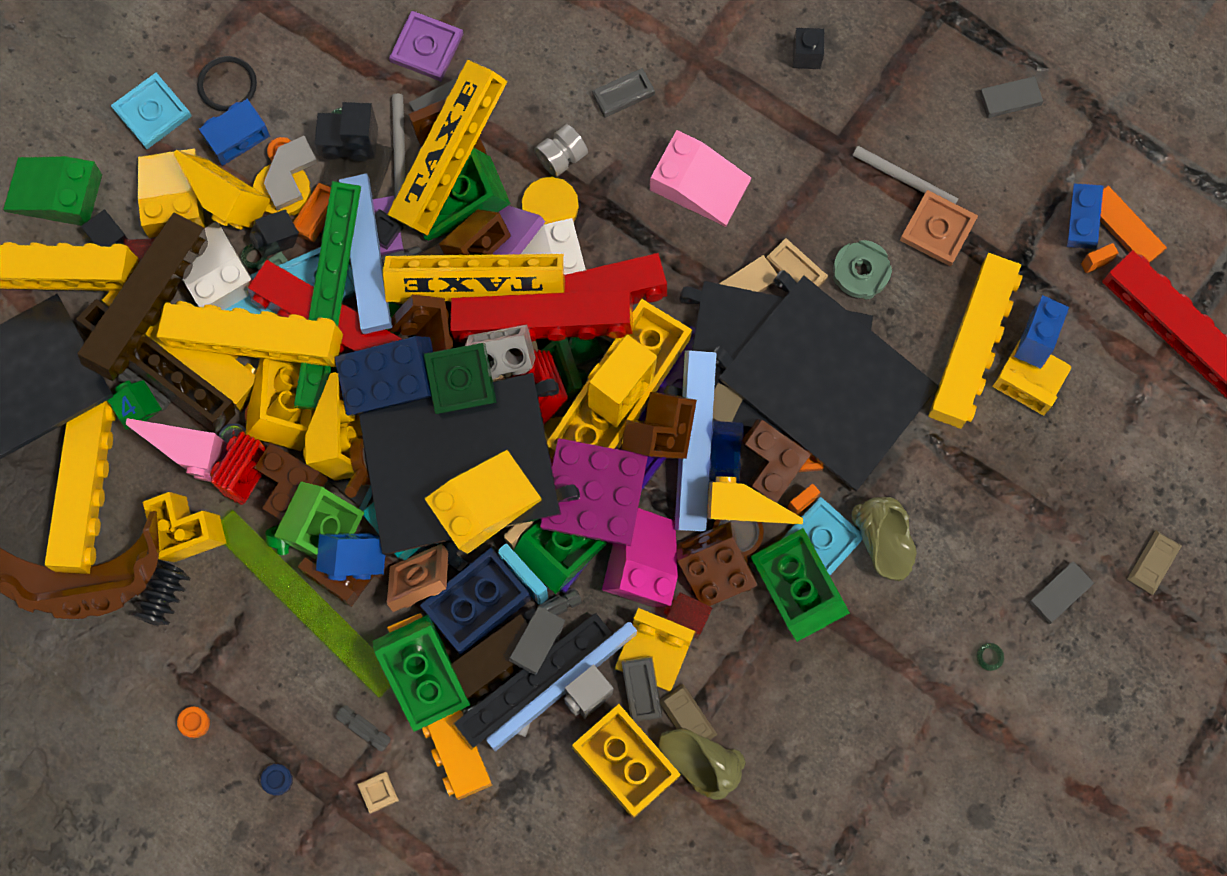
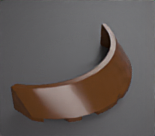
[0,511,160,619]

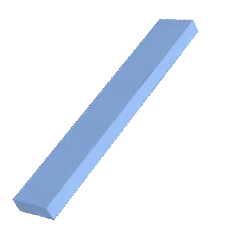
[339,173,392,334]
[675,351,716,531]
[486,622,637,751]

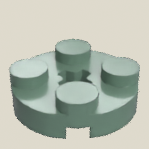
[833,240,892,299]

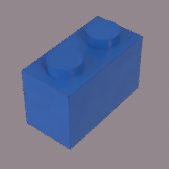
[199,99,270,166]
[1067,183,1104,249]
[1014,295,1069,369]
[316,533,385,581]

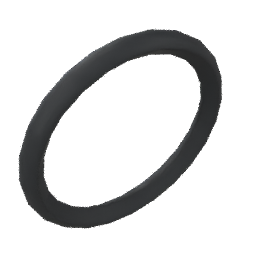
[197,56,257,112]

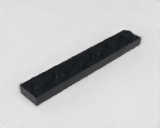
[452,613,613,750]

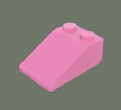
[650,130,751,227]
[126,418,228,482]

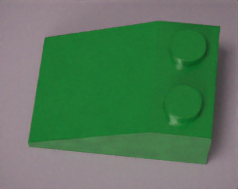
[423,147,511,241]
[3,156,102,226]
[513,519,608,594]
[751,528,850,642]
[373,615,470,732]

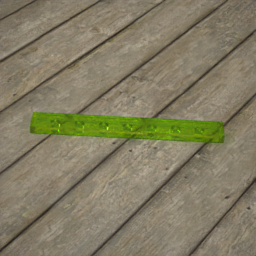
[221,510,391,698]

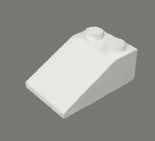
[521,218,586,275]
[183,222,253,310]

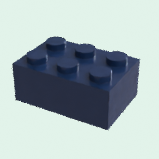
[335,336,433,416]
[420,547,531,657]

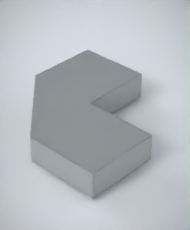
[264,136,317,211]

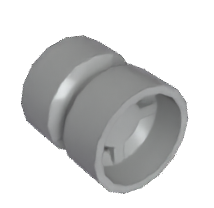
[534,124,588,177]

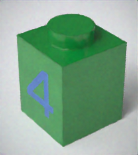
[107,380,162,430]

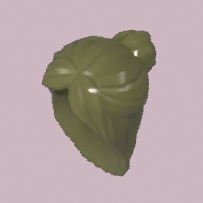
[852,497,917,581]
[659,728,746,800]

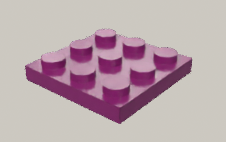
[540,438,648,546]

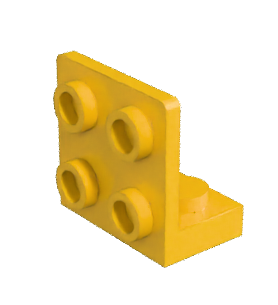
[993,339,1071,416]
[615,608,695,691]

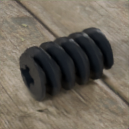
[131,559,190,627]

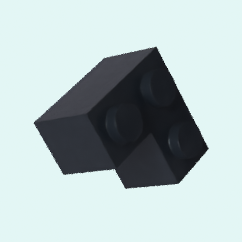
[315,102,378,161]

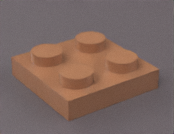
[900,190,978,267]
[387,543,448,612]

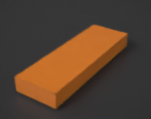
[1100,185,1167,263]

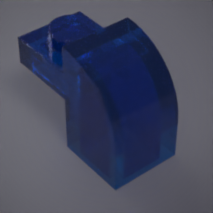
[709,421,743,484]

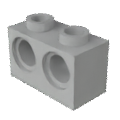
[465,325,536,380]
[564,664,614,719]

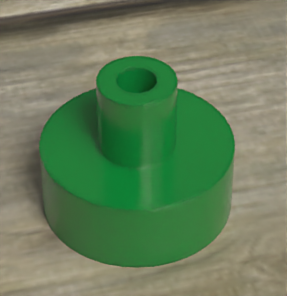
[265,525,290,555]

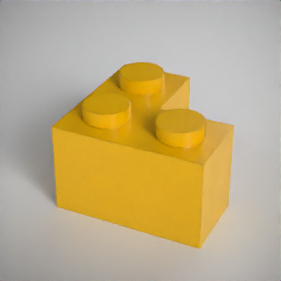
[143,492,226,562]

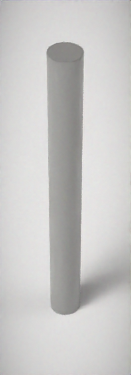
[392,93,406,198]
[853,146,959,204]

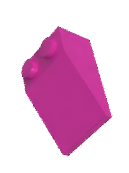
[602,508,678,607]

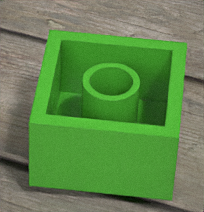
[274,482,365,559]

